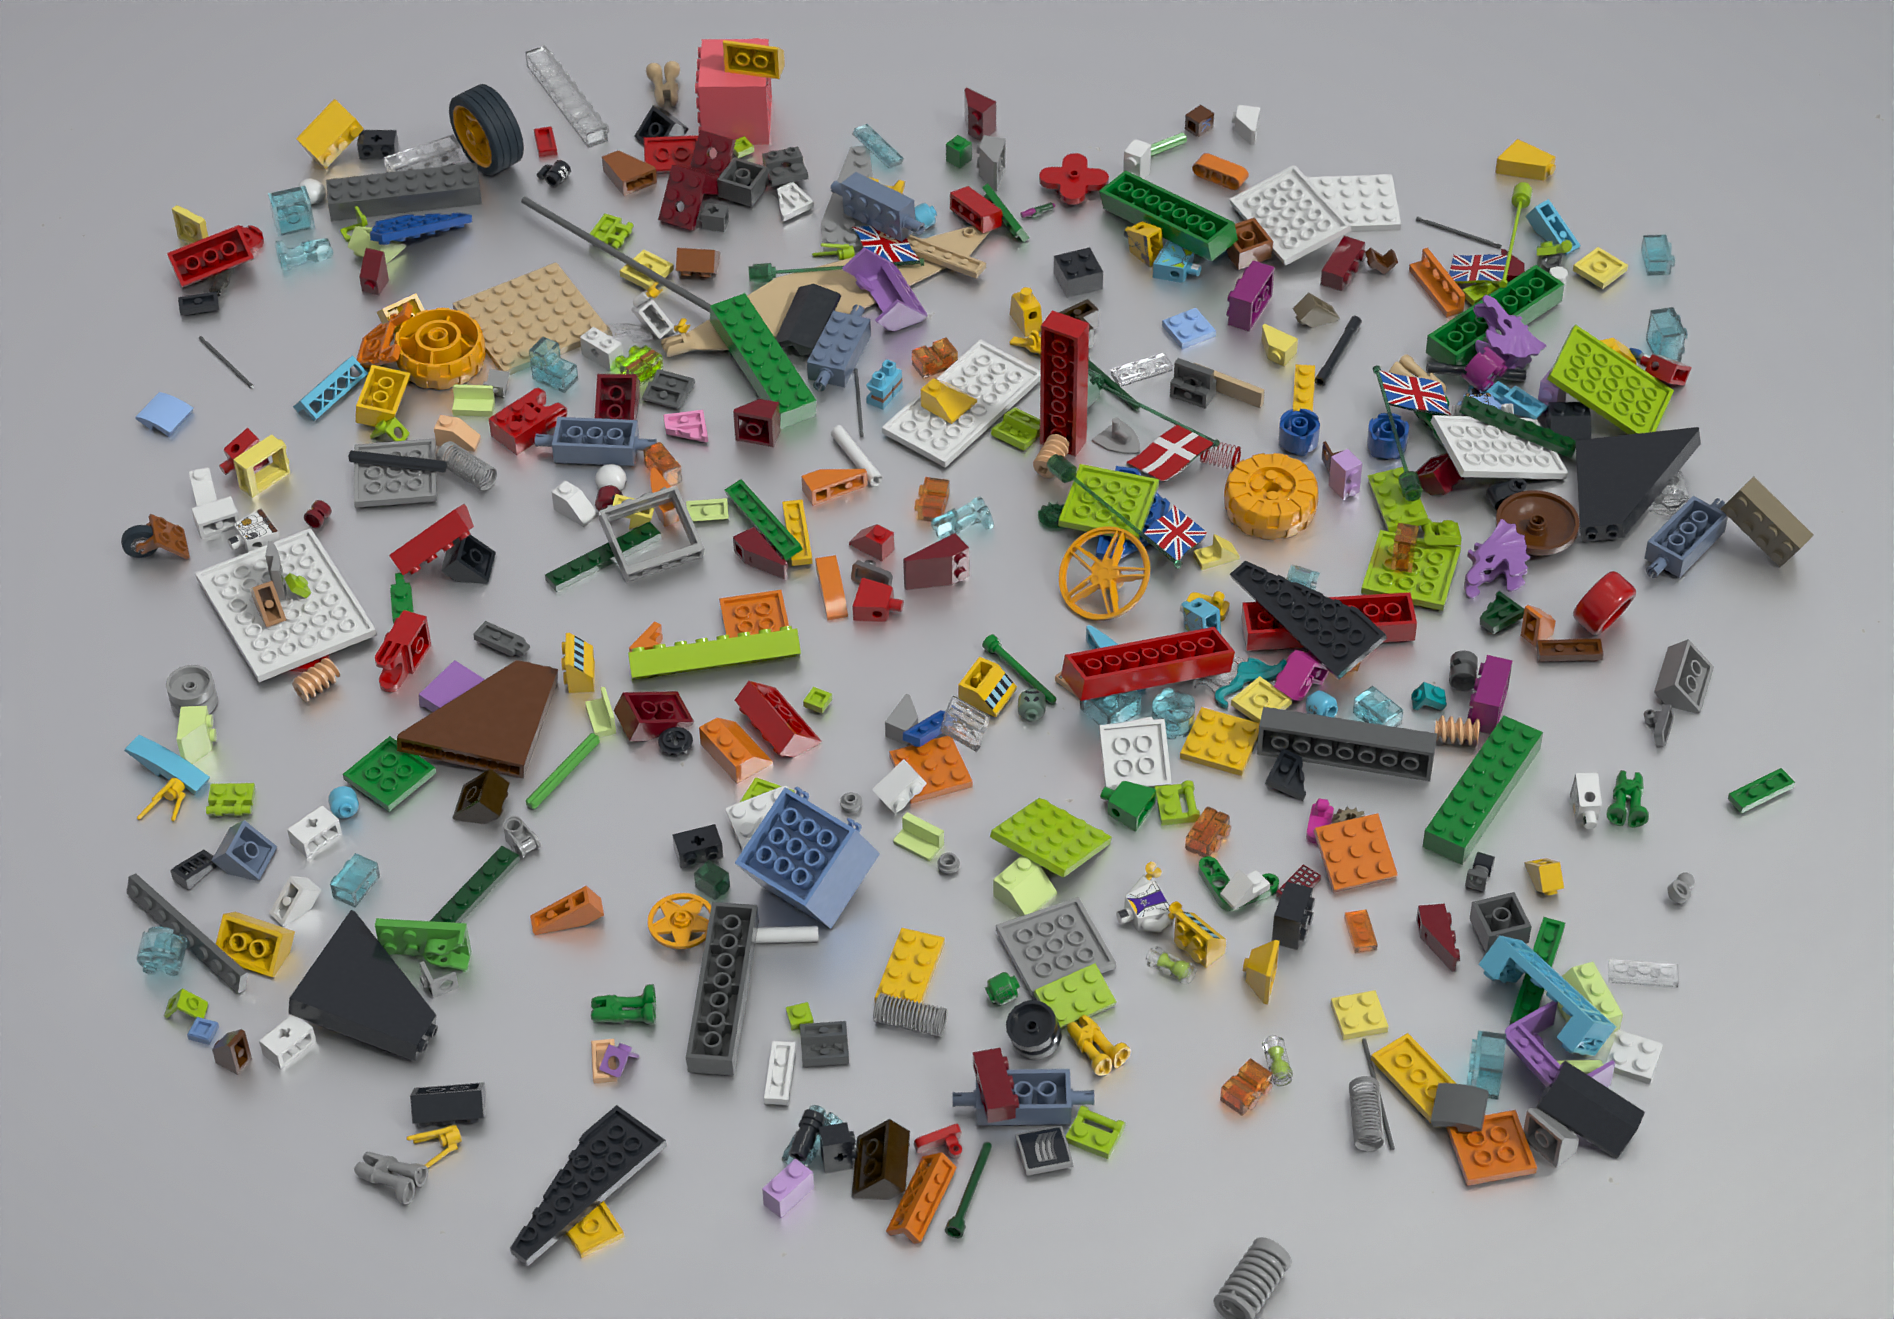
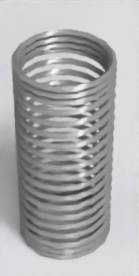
[436,441,497,491]
[873,993,948,1037]
[1349,1076,1385,1151]

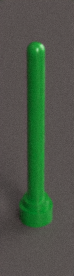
[982,634,1057,704]

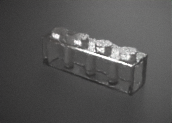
[384,134,464,173]

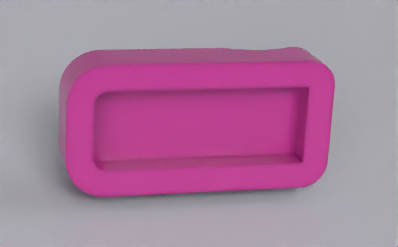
[1306,798,1334,844]

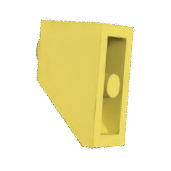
[1261,323,1298,366]

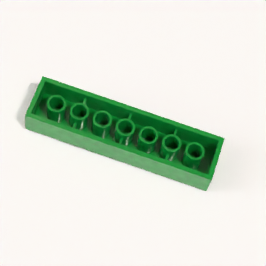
[1099,170,1238,262]
[1426,265,1565,366]
[710,293,816,429]
[1422,715,1543,865]

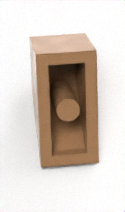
[250,581,286,627]

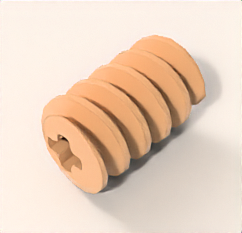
[1033,434,1069,478]
[292,658,340,702]
[1434,715,1480,746]

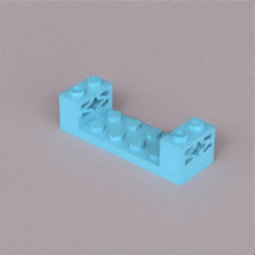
[1478,935,1616,1056]

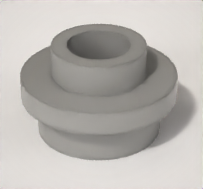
[840,792,862,813]
[937,853,960,874]

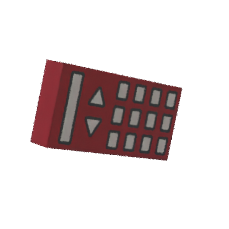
[1276,864,1321,898]

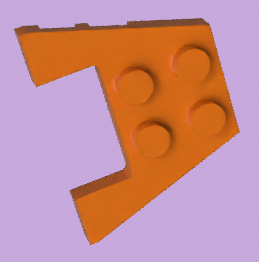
[356,302,413,369]

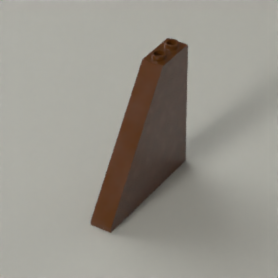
[397,660,558,779]

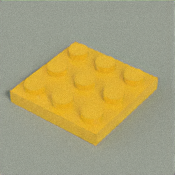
[1180,707,1260,776]

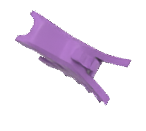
[1473,295,1546,369]
[1464,519,1530,599]

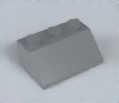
[1654,639,1714,713]

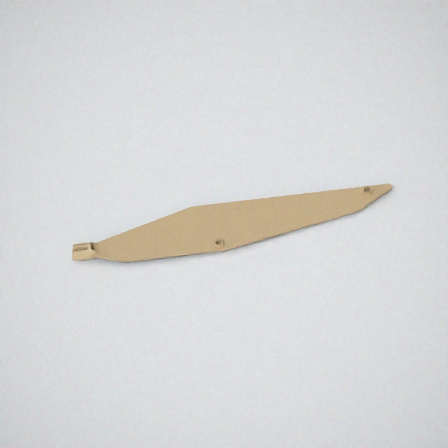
[661,226,990,357]

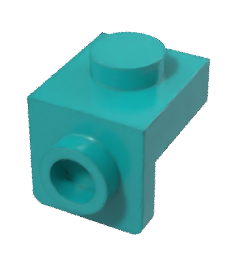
[1411,682,1447,711]

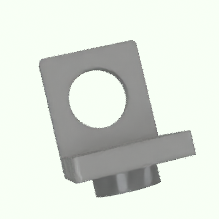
[483,369,510,398]
[419,961,459,998]

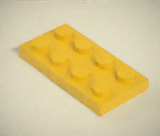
[874,927,945,1013]
[1371,1033,1457,1123]

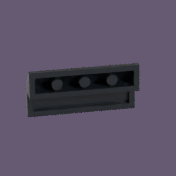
[776,283,841,356]
[1536,1061,1645,1159]

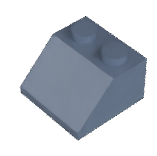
[211,820,278,881]

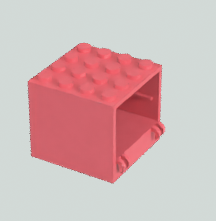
[695,38,772,145]

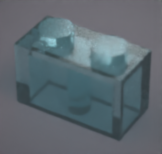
[1641,235,1675,276]
[1353,685,1403,727]
[330,853,380,908]

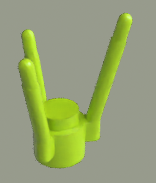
[812,243,855,260]

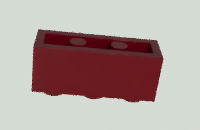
[1320,236,1366,291]
[973,1048,1019,1123]

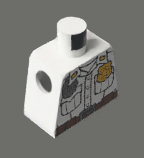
[228,508,280,553]
[1570,772,1602,829]

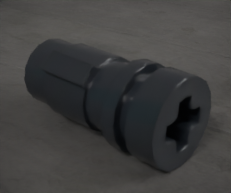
[789,1109,826,1161]

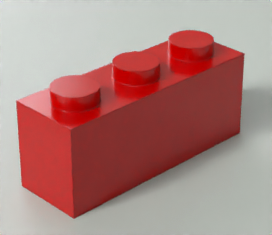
[950,186,1002,233]

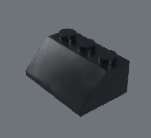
[410,1082,485,1127]

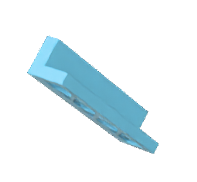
[293,355,368,421]

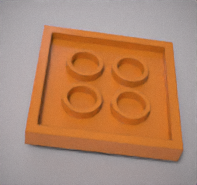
[719,590,789,638]
[889,735,973,804]
[1313,813,1398,893]
[1446,1110,1537,1186]

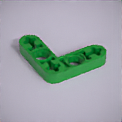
[1198,856,1279,911]

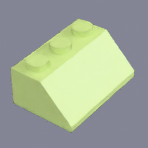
[1557,962,1623,1033]

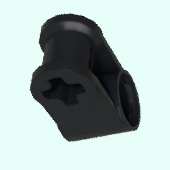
[1486,478,1527,511]

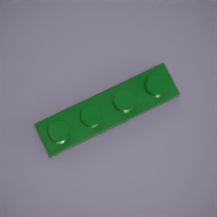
[982,183,1030,242]

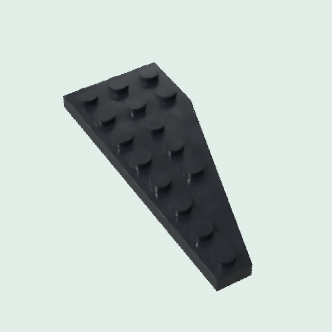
[1230,561,1387,680]
[510,1105,667,1266]

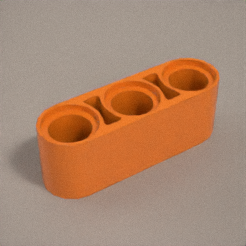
[1192,153,1249,190]

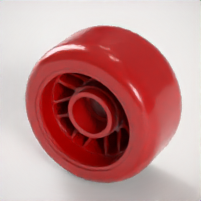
[1573,571,1636,635]

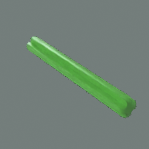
[526,733,600,810]

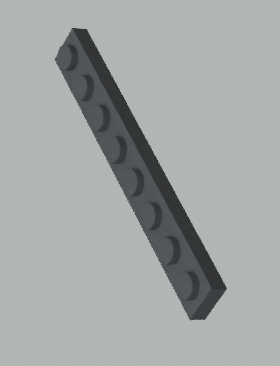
[127,873,248,993]

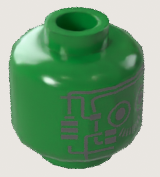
[985,972,1020,1006]

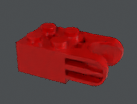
[488,388,568,455]
[375,610,431,692]

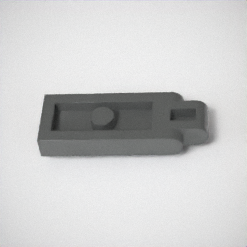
[473,621,530,657]

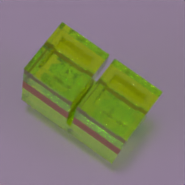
[615,345,664,386]

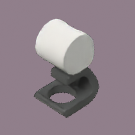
[1540,253,1568,288]

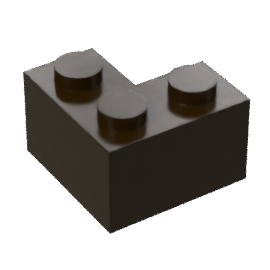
[1059,299,1099,348]

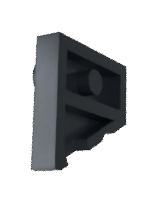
[1265,748,1306,801]

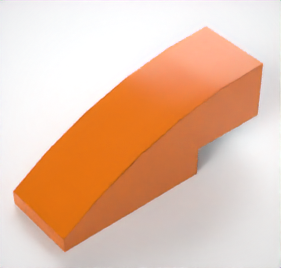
[650,467,679,527]
[815,555,848,620]

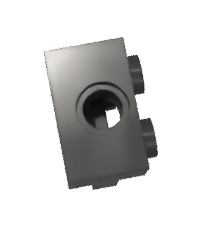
[762,146,809,186]
[1170,358,1217,409]

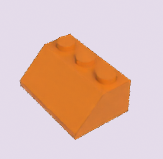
[699,718,773,784]

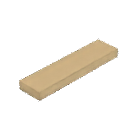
[1195,363,1265,408]

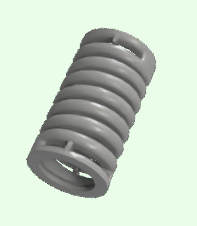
[1213,1237,1292,1319]

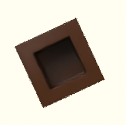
[1185,105,1214,137]

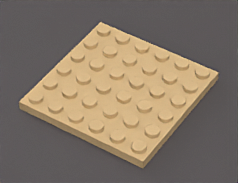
[453,262,610,375]

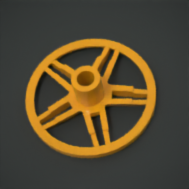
[1059,526,1150,621]

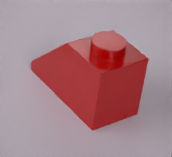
[849,524,895,562]

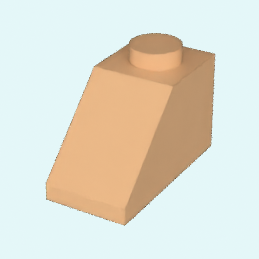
[434,415,481,452]

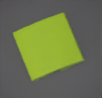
[991,407,1040,451]

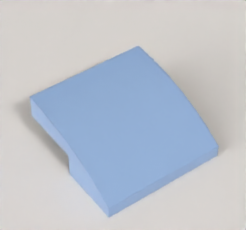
[135,392,194,437]

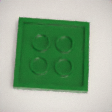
[343,736,436,812]

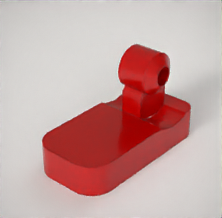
[913,1123,962,1158]

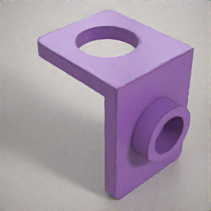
[599,1043,639,1078]

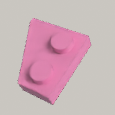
[663,410,708,442]

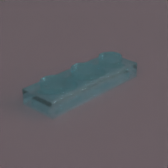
[852,124,904,169]

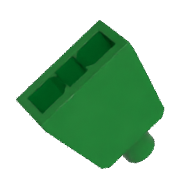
[1100,781,1156,832]

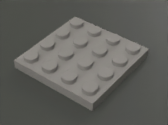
[354,438,437,508]
[996,897,1116,998]

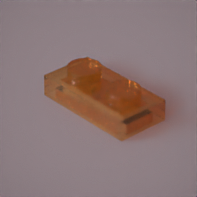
[1344,909,1378,953]

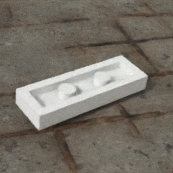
[764,1041,796,1105]

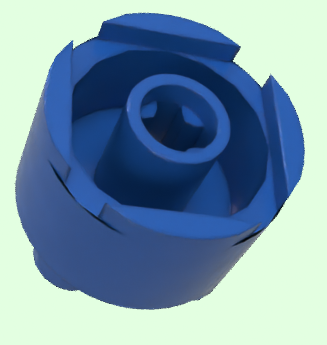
[1278,409,1320,457]
[1367,413,1409,459]

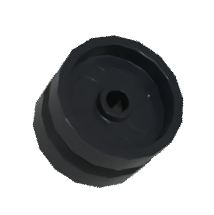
[1006,1000,1062,1060]

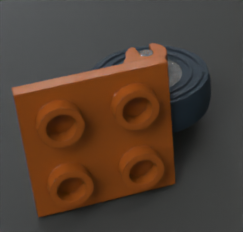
[121,514,190,560]

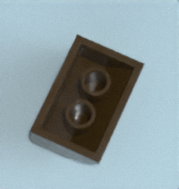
[852,1119,910,1200]

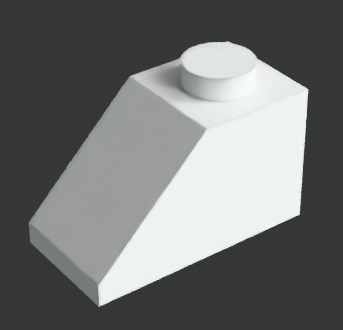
[1232,105,1260,145]
[189,467,217,506]
[552,480,598,527]
[269,876,322,926]

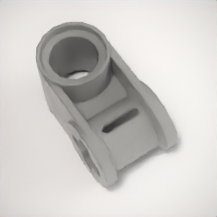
[503,816,541,859]

